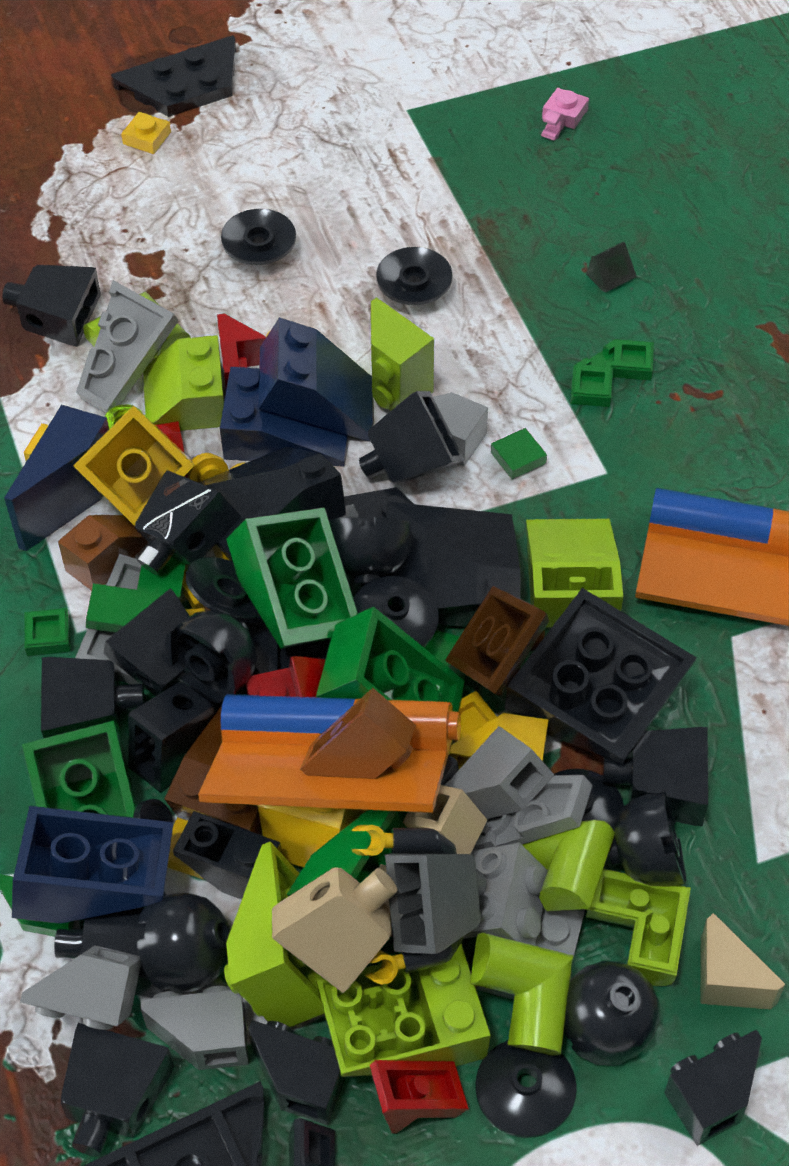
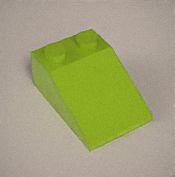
[224,841,324,1027]

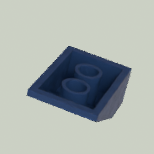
[258,317,373,442]
[220,367,348,467]
[4,404,109,551]
[12,806,174,923]

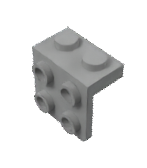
[464,842,548,946]

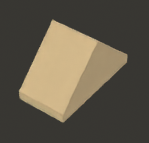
[701,913,785,1010]

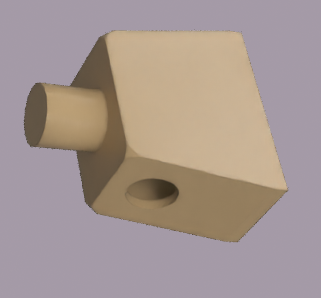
[272,868,397,993]

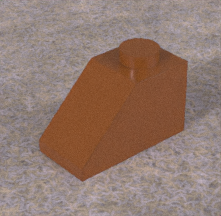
[58,515,150,591]
[300,688,416,779]

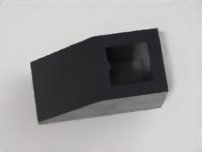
[173,811,282,900]
[248,1020,346,1126]
[664,1029,762,1146]

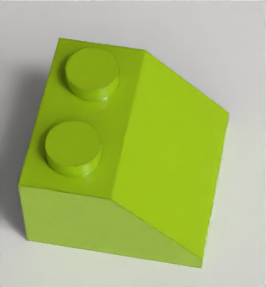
[371,297,434,411]
[143,335,225,431]

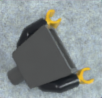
[352,825,486,985]

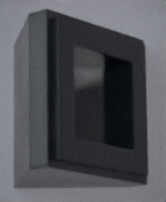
[289,1118,335,1166]

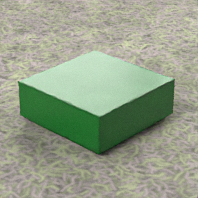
[491,428,547,480]
[24,608,71,656]

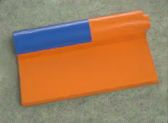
[635,488,789,626]
[198,694,461,813]

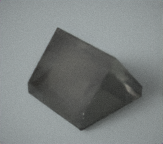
[586,242,637,292]

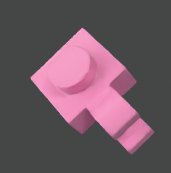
[541,88,589,141]

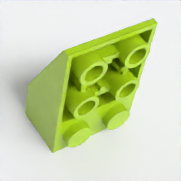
[526,519,623,627]
[316,944,491,1077]

